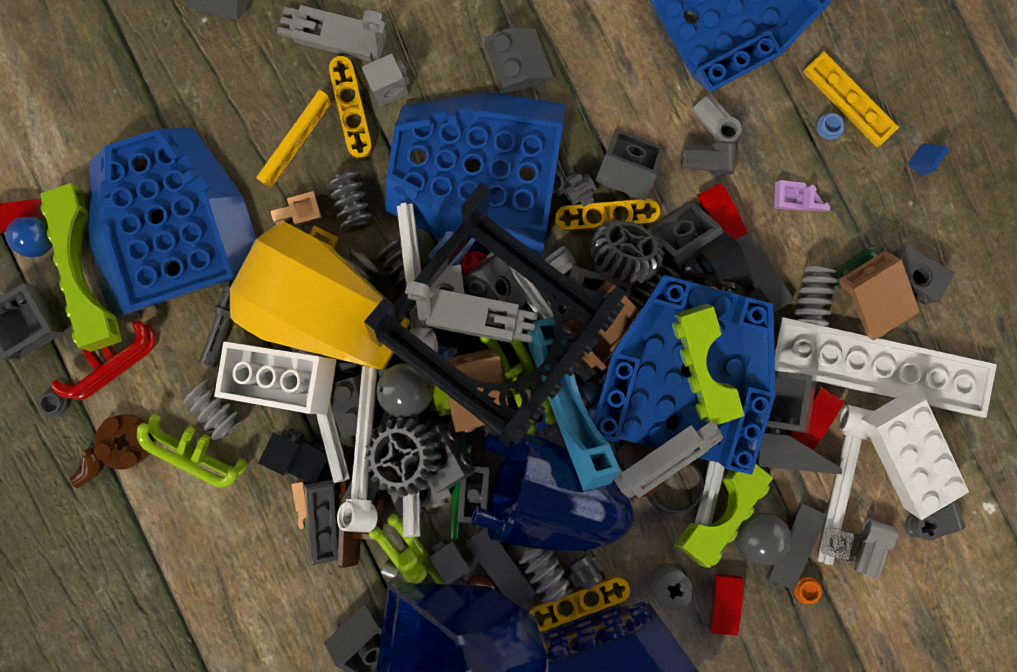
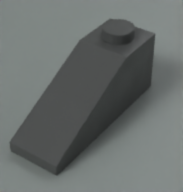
[755,428,842,474]

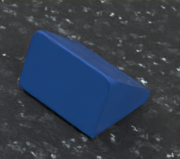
[908,144,949,176]

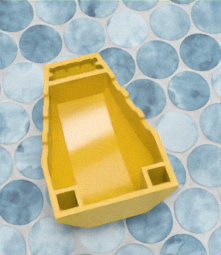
[230,221,410,370]

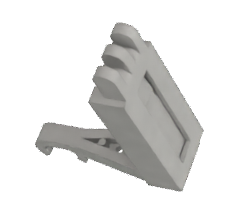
[277,5,387,62]
[405,281,538,343]
[614,422,723,499]

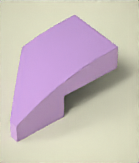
[774,180,830,212]

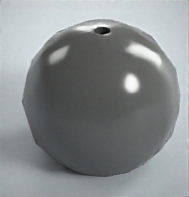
[377,363,433,419]
[736,512,792,565]

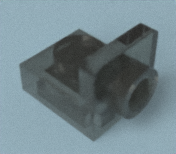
[821,527,862,561]

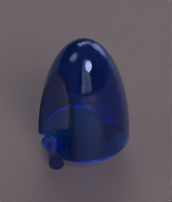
[471,432,634,551]

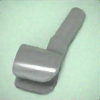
[381,546,409,578]

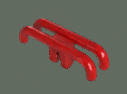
[51,320,156,400]

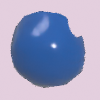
[5,216,53,258]

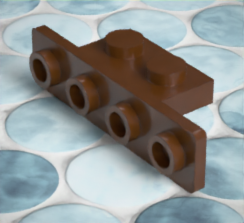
[337,455,384,568]

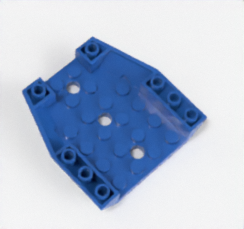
[649,0,833,93]
[385,92,566,258]
[88,128,257,321]
[593,275,776,475]

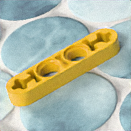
[329,56,373,160]
[555,199,660,232]
[527,576,630,631]

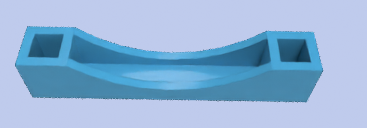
[527,317,620,491]

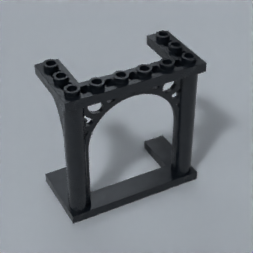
[364,183,626,448]

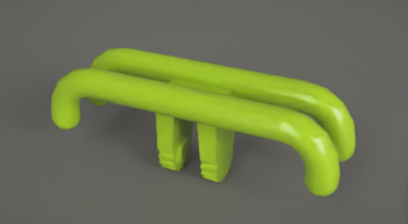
[480,324,556,434]
[137,413,248,488]
[369,513,455,615]

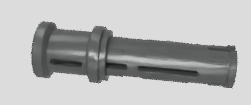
[198,284,232,368]

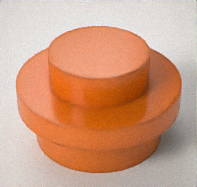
[794,576,822,605]

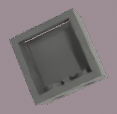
[0,283,65,361]
[766,371,817,433]

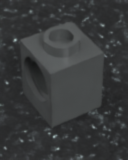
[429,538,471,585]

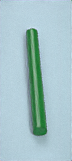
[449,431,467,539]

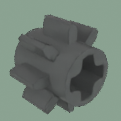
[563,172,597,207]
[568,554,603,590]

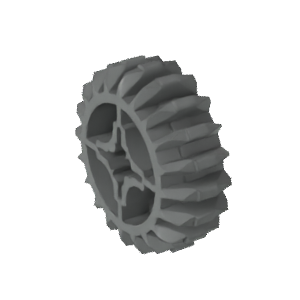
[590,218,665,284]
[364,418,441,497]

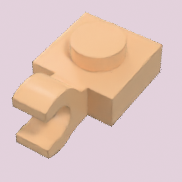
[270,191,322,226]
[291,479,308,529]

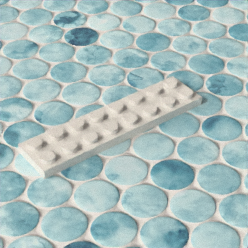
[774,317,997,418]

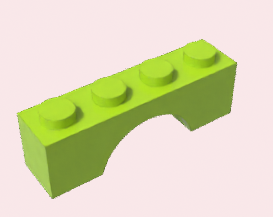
[672,304,744,425]
[675,464,773,568]

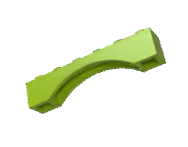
[40,183,122,352]

